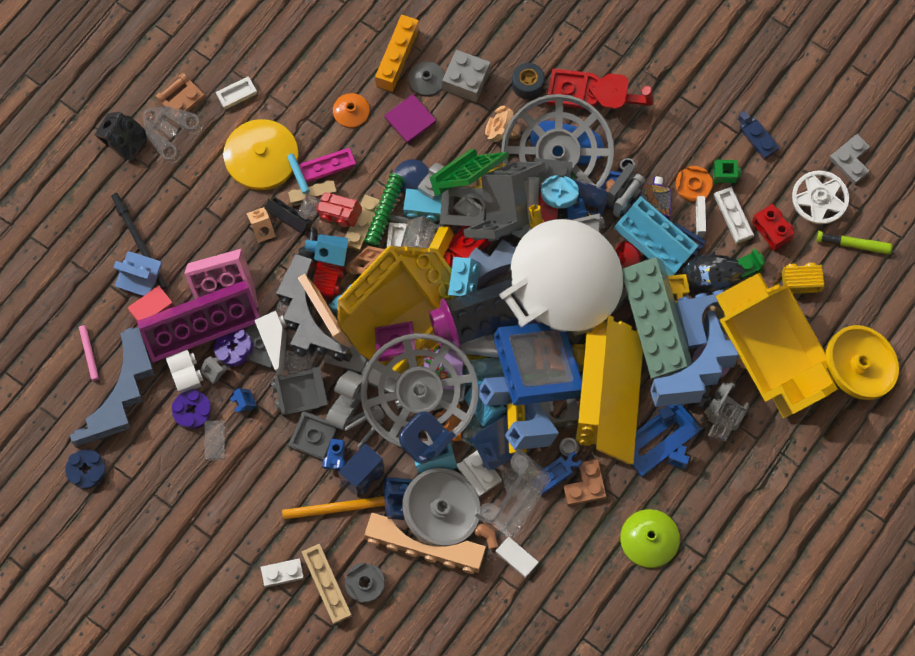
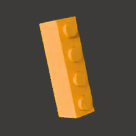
[375,14,419,92]

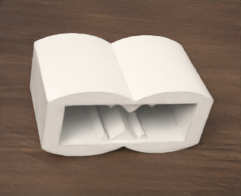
[166,350,203,394]

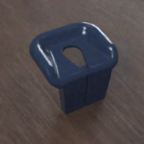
[399,412,456,463]

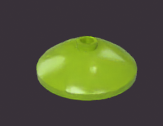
[620,509,680,568]

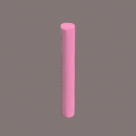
[79,325,99,381]

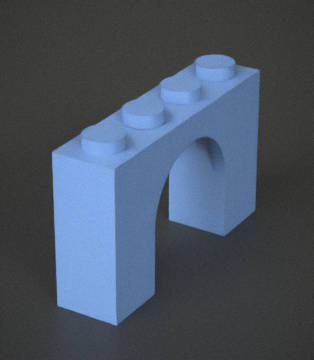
[675,290,724,349]
[478,377,559,450]

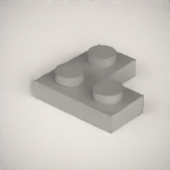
[829,134,870,185]

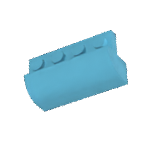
[613,196,698,276]

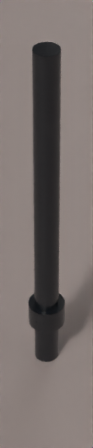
[111,193,167,290]

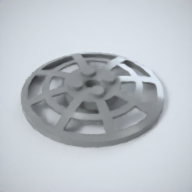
[501,94,614,205]
[361,333,478,447]

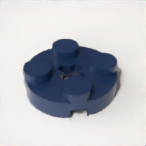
[65,450,106,489]

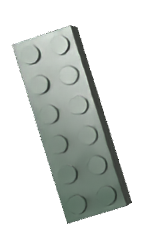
[622,257,693,380]

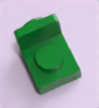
[737,248,765,279]

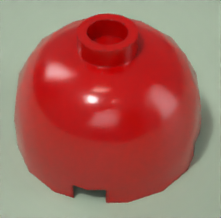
[615,241,642,269]

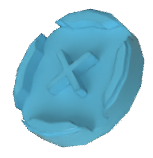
[541,175,579,208]

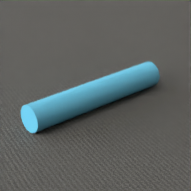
[287,154,310,194]

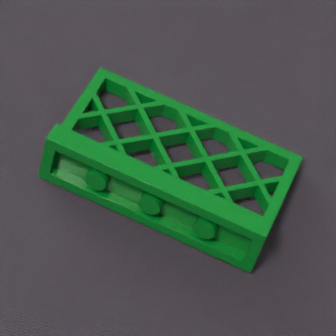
[429,149,509,195]

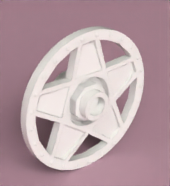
[792,171,849,224]

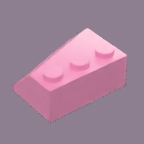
[184,249,258,308]

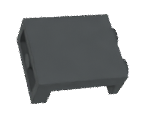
[271,367,328,416]

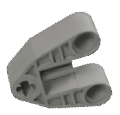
[325,370,369,430]

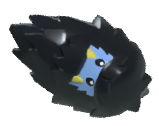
[681,251,745,294]

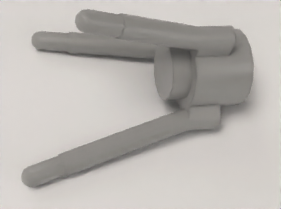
[345,405,385,448]

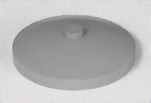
[403,468,480,547]

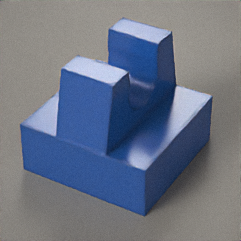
[565,198,587,220]
[230,388,257,413]
[667,444,690,470]

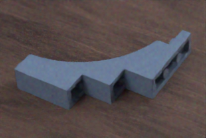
[468,239,516,290]
[70,327,155,447]

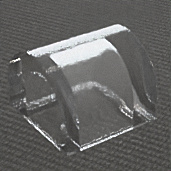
[298,195,321,219]

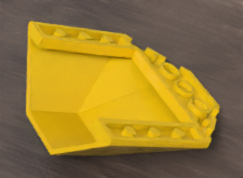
[337,246,454,374]

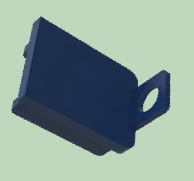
[470,414,517,470]

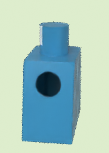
[304,234,349,266]

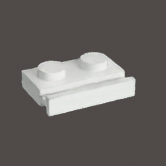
[457,451,502,497]

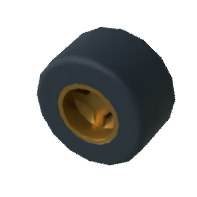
[512,63,545,99]

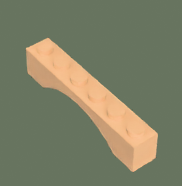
[364,513,486,574]

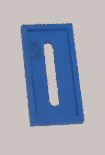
[631,404,702,477]

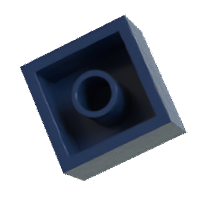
[338,443,384,497]

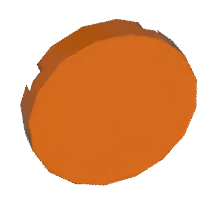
[675,166,713,202]

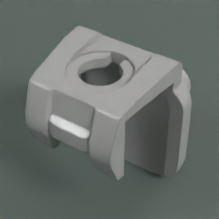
[704,382,749,431]

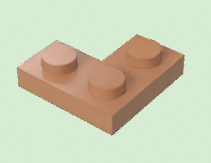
[563,459,606,506]

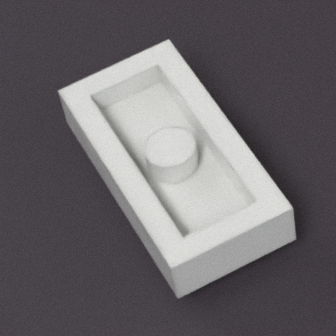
[261,558,304,587]

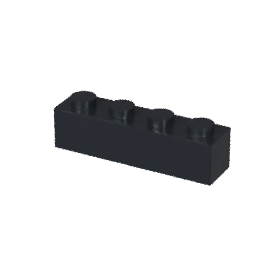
[264,196,312,233]

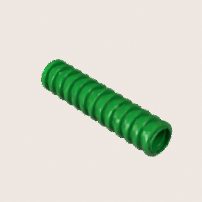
[364,173,405,247]

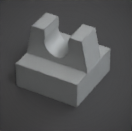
[200,356,227,384]

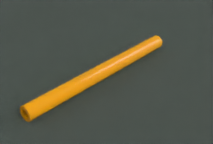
[282,496,385,520]

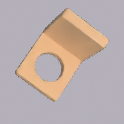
[247,207,275,243]

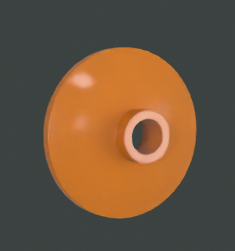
[333,93,370,128]

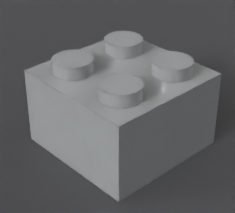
[442,50,490,103]

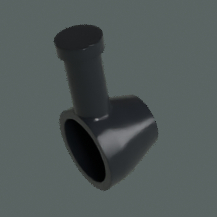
[298,228,317,263]

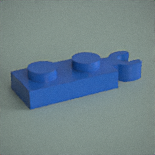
[530,452,583,496]

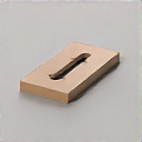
[298,274,352,348]

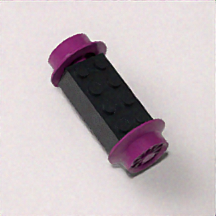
[429,279,540,350]

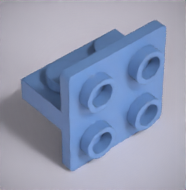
[113,251,162,296]

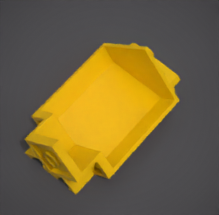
[715,273,838,419]
[576,315,643,464]

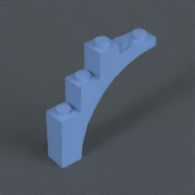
[650,311,739,407]

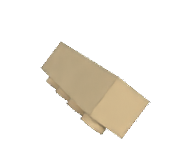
[288,181,337,207]

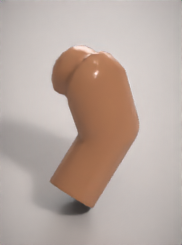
[474,524,498,550]

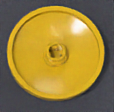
[224,119,299,191]
[826,325,899,400]

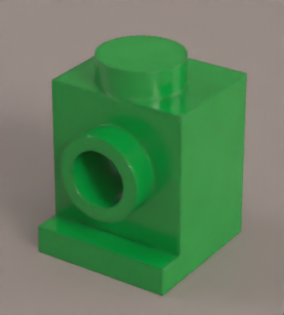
[713,160,741,184]

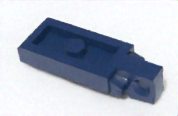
[738,111,780,160]

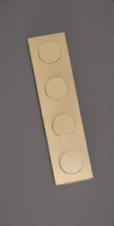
[301,544,352,625]

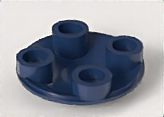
[394,159,429,193]

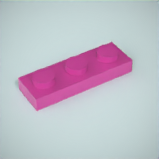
[298,147,356,183]

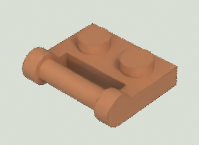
[155,73,205,121]
[346,246,385,275]

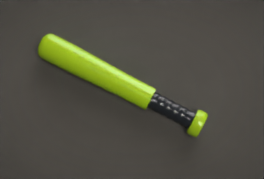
[816,231,893,255]

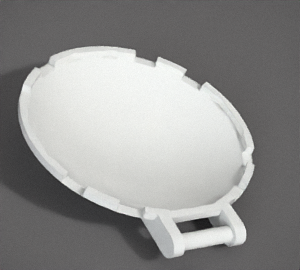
[499,219,623,332]

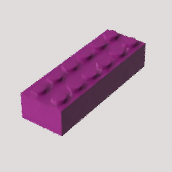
[137,280,260,363]

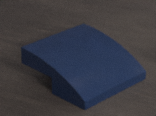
[384,477,413,520]

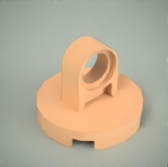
[485,106,522,142]

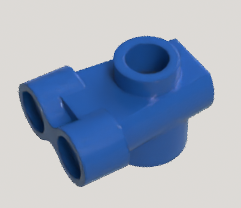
[322,439,347,471]

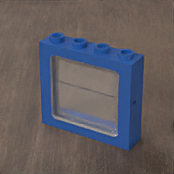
[493,323,582,406]

